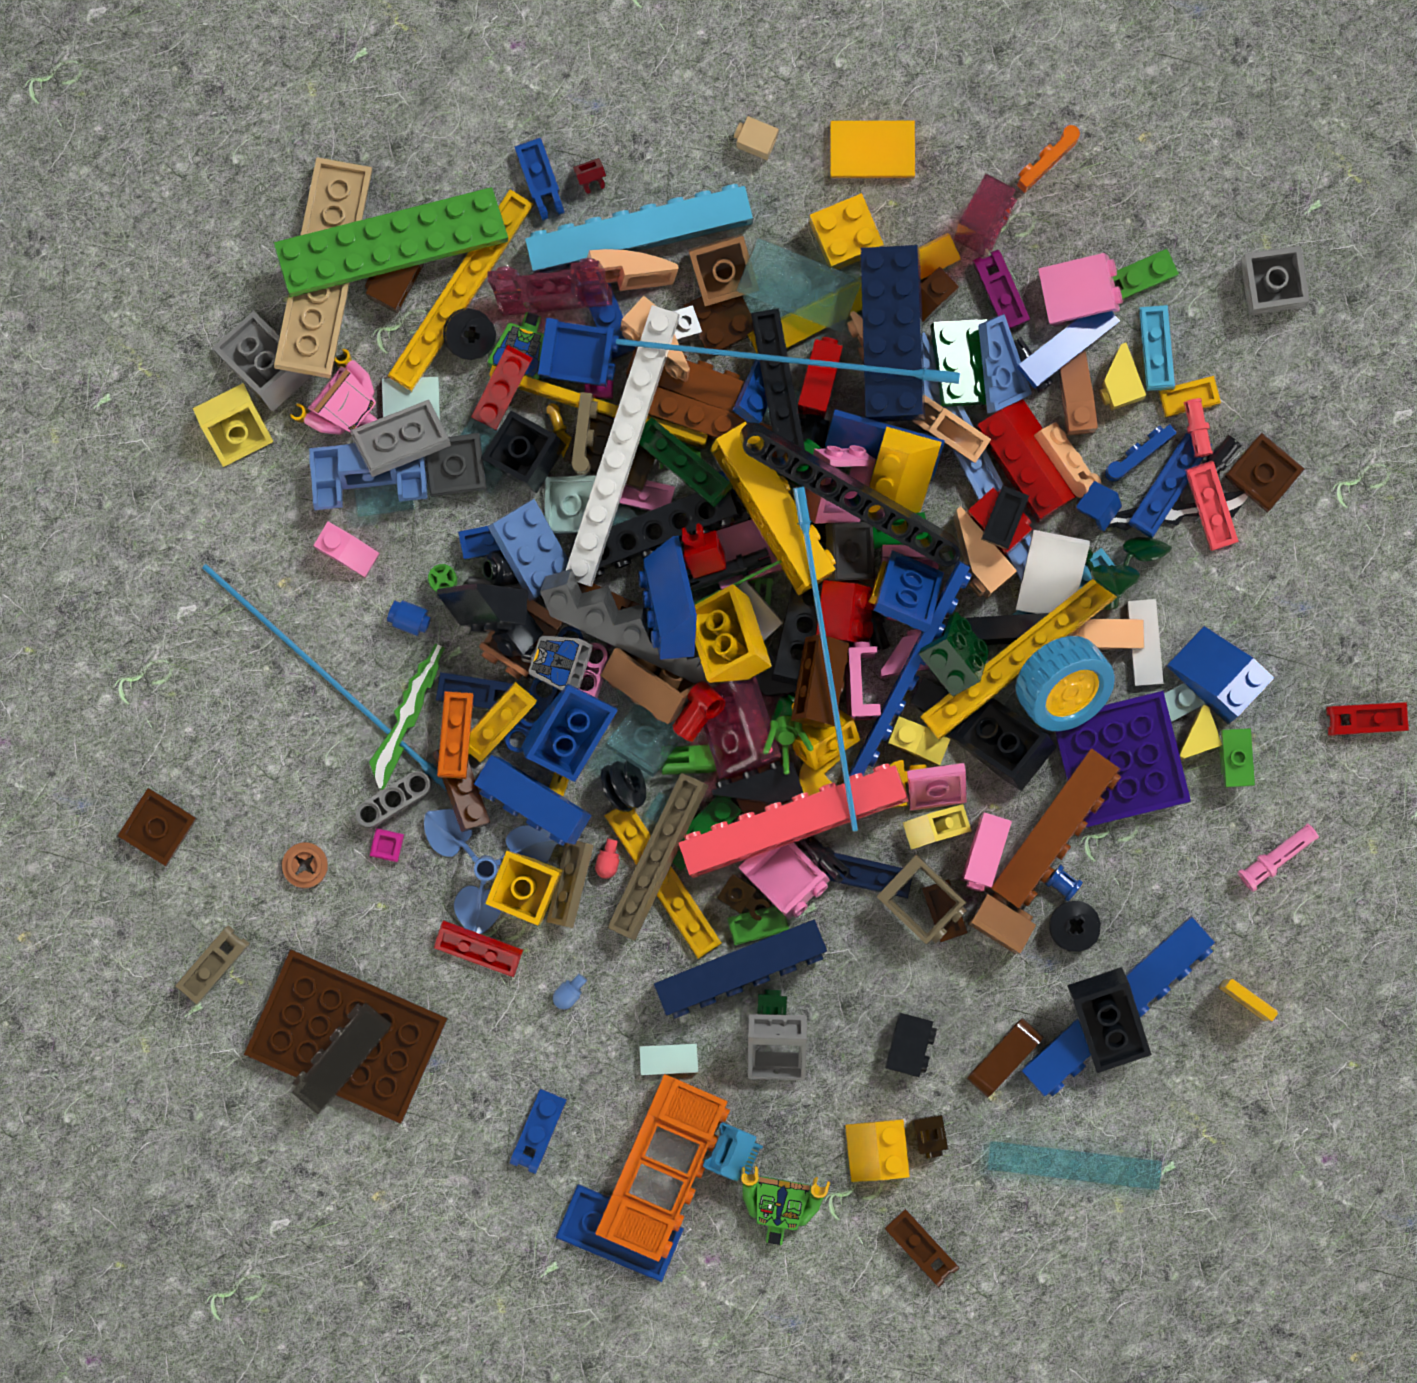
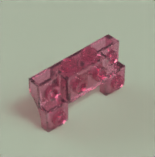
[488,258,612,316]

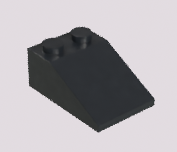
[949,697,1056,792]
[1067,967,1152,1073]

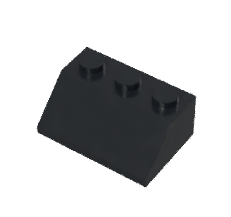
[437,583,528,633]

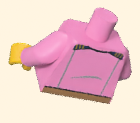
[290,349,378,435]

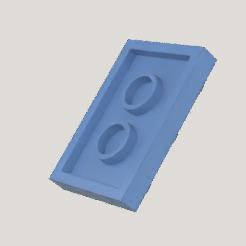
[487,499,569,601]

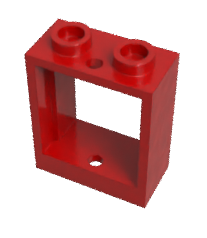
[798,337,843,419]

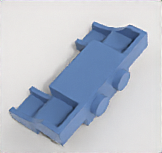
[309,443,428,510]

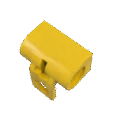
[792,703,860,771]

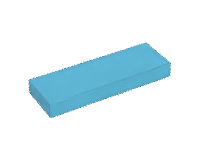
[1139,305,1175,391]

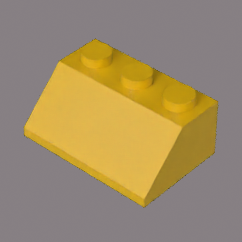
[868,426,942,513]
[695,584,772,683]

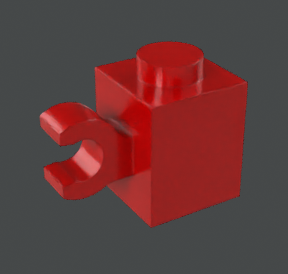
[682,523,726,578]

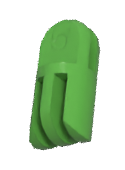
[661,745,723,775]

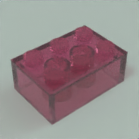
[954,174,1017,256]
[703,676,781,779]

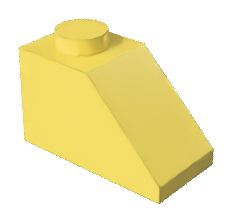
[1100,343,1146,411]
[887,716,950,766]
[903,804,972,850]

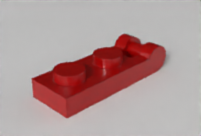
[1326,702,1409,736]

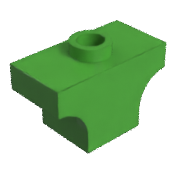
[1219,728,1255,788]

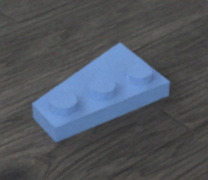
[978,314,1032,414]

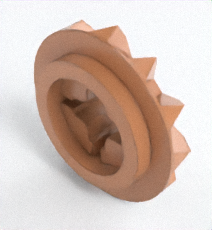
[282,842,328,888]

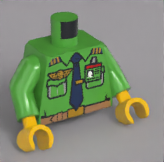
[741,1166,830,1245]

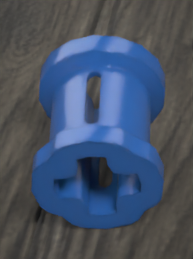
[1045,864,1083,902]

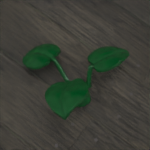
[1085,537,1172,610]

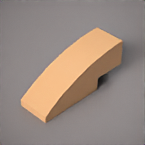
[584,249,679,291]
[911,395,991,463]

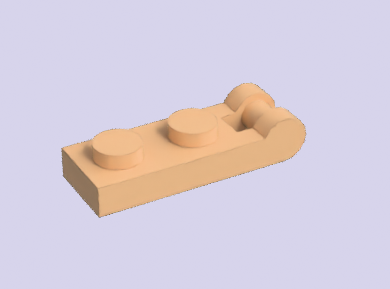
[1034,422,1101,498]

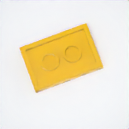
[830,120,915,178]

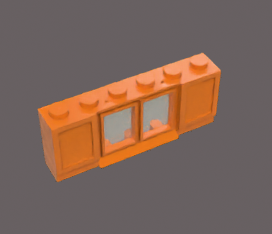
[595,1074,730,1262]

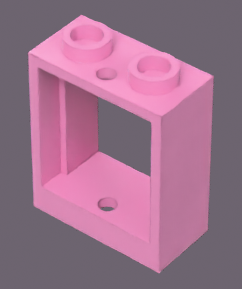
[805,445,876,524]
[961,812,1012,892]

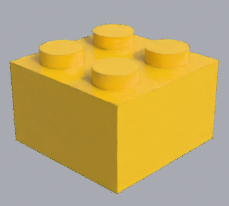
[809,193,884,272]

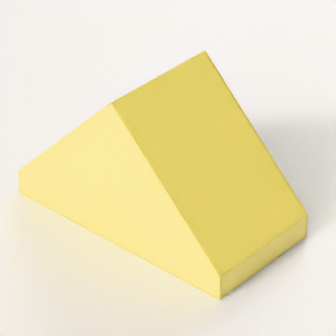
[1179,705,1222,760]

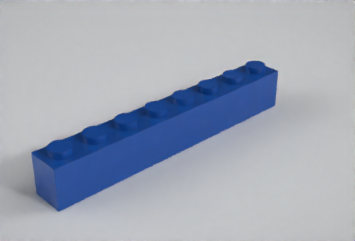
[1020,917,1215,1096]

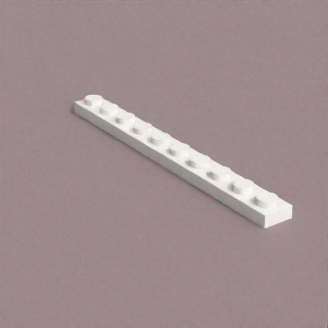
[566,305,680,587]

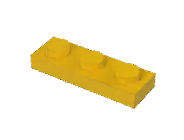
[469,682,537,763]

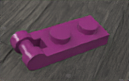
[972,249,1030,329]

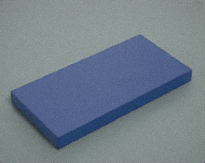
[556,1184,684,1282]

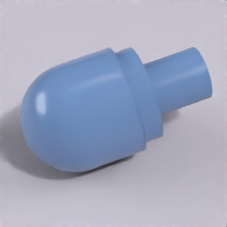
[553,973,587,1010]

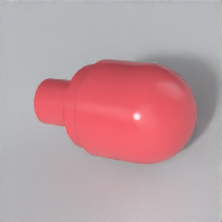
[595,838,620,879]

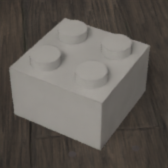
[1240,246,1310,315]

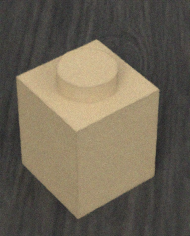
[734,116,779,161]

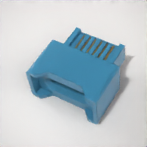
[703,1122,763,1181]

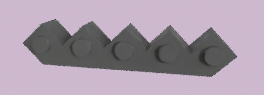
[540,569,708,684]

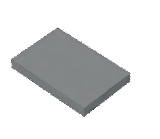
[350,400,451,477]

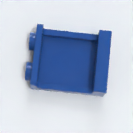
[538,318,620,387]

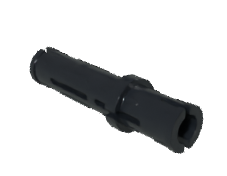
[688,547,772,593]

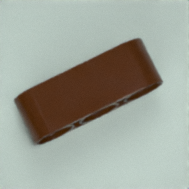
[966,1018,1044,1098]

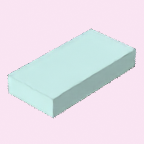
[640,1044,698,1075]

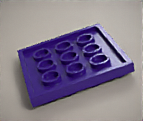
[1055,691,1191,828]

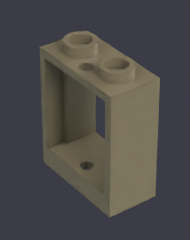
[876,855,968,945]

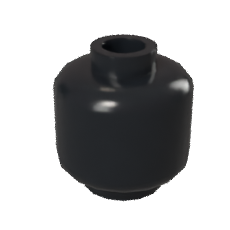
[482,550,519,586]

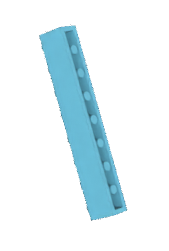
[525,184,753,276]

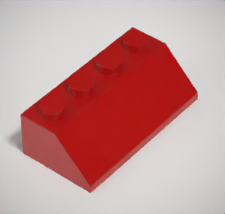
[976,399,1077,523]

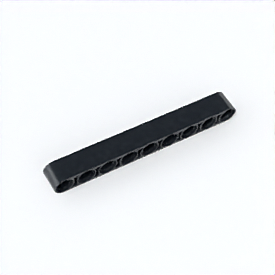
[740,423,960,567]

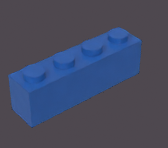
[474,755,592,846]

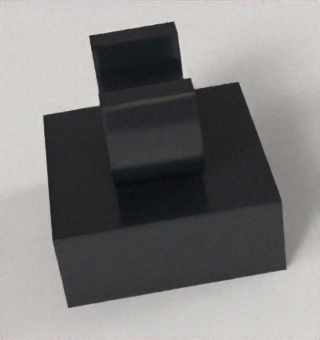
[800,414,829,449]

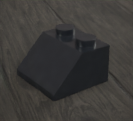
[482,410,566,493]

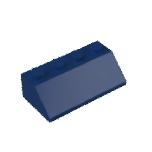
[824,409,945,481]
[638,536,697,659]

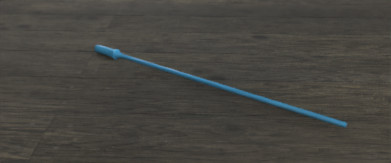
[616,339,960,384]
[793,487,858,831]
[202,564,447,792]

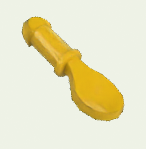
[546,403,572,457]

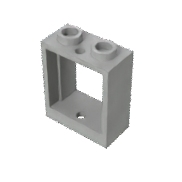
[748,1014,807,1080]

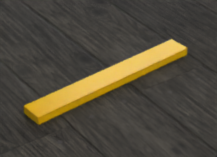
[388,189,534,392]
[747,233,961,354]
[489,365,708,448]
[920,579,1117,740]

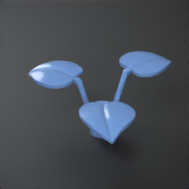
[424,809,557,934]

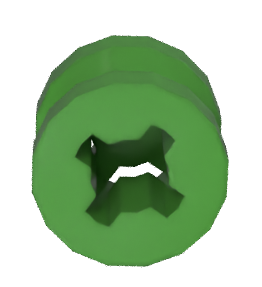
[428,564,458,593]

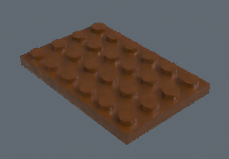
[244,949,448,1124]

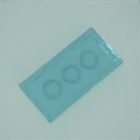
[736,238,862,333]

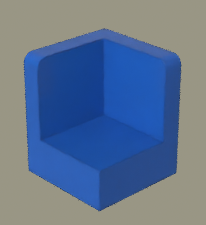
[1076,481,1122,532]

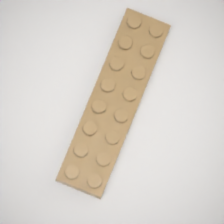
[274,157,372,379]

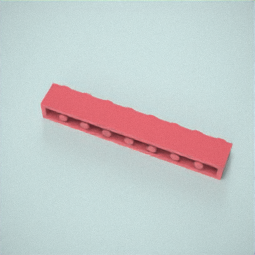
[678,763,909,878]

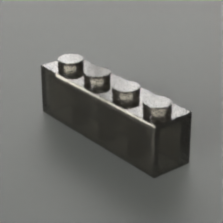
[291,1003,394,1114]

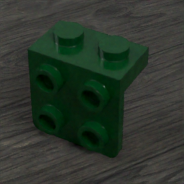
[919,612,988,697]

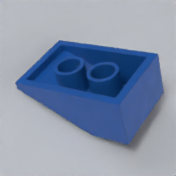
[1166,626,1274,725]
[522,684,618,782]

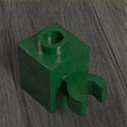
[757,989,787,1015]

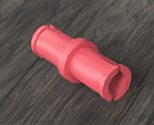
[1183,398,1213,458]

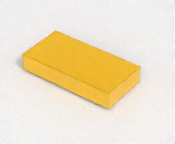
[1158,376,1221,418]

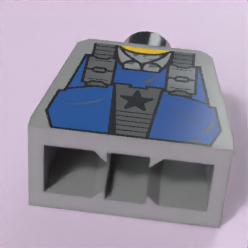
[521,636,593,690]

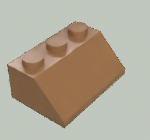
[600,647,708,724]

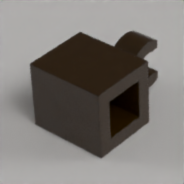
[717,874,770,921]
[912,1114,948,1159]

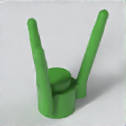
[763,715,813,775]

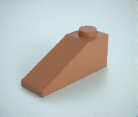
[1059,350,1098,436]

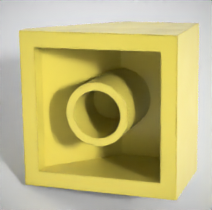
[193,383,273,467]

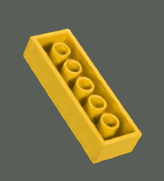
[710,422,836,595]

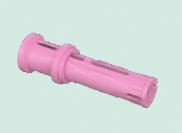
[1238,823,1319,892]

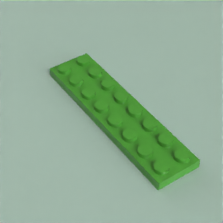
[274,187,508,298]

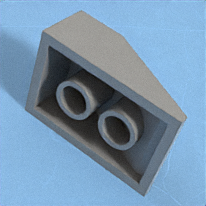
[212,311,313,412]

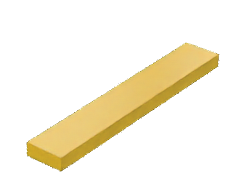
[604,808,722,959]

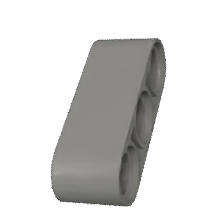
[356,771,432,828]

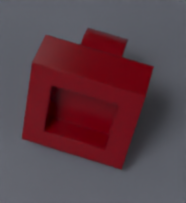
[573,158,606,194]

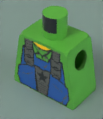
[487,312,544,381]

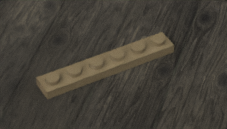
[607,773,709,941]

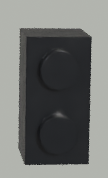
[885,1013,937,1077]

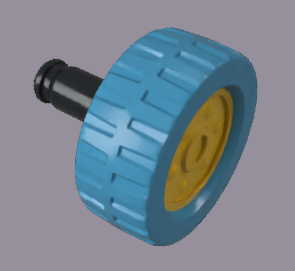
[1016,636,1115,731]

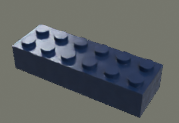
[861,245,925,422]
[654,919,827,1019]

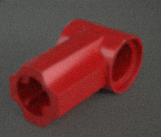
[672,681,726,742]

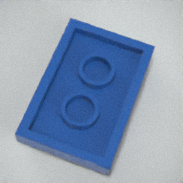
[874,550,944,633]

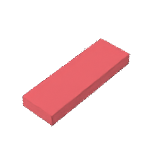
[1185,461,1239,551]

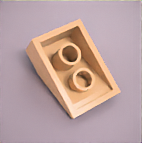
[953,506,1017,599]

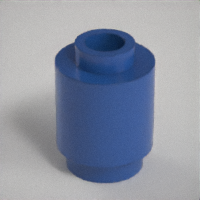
[387,600,431,636]

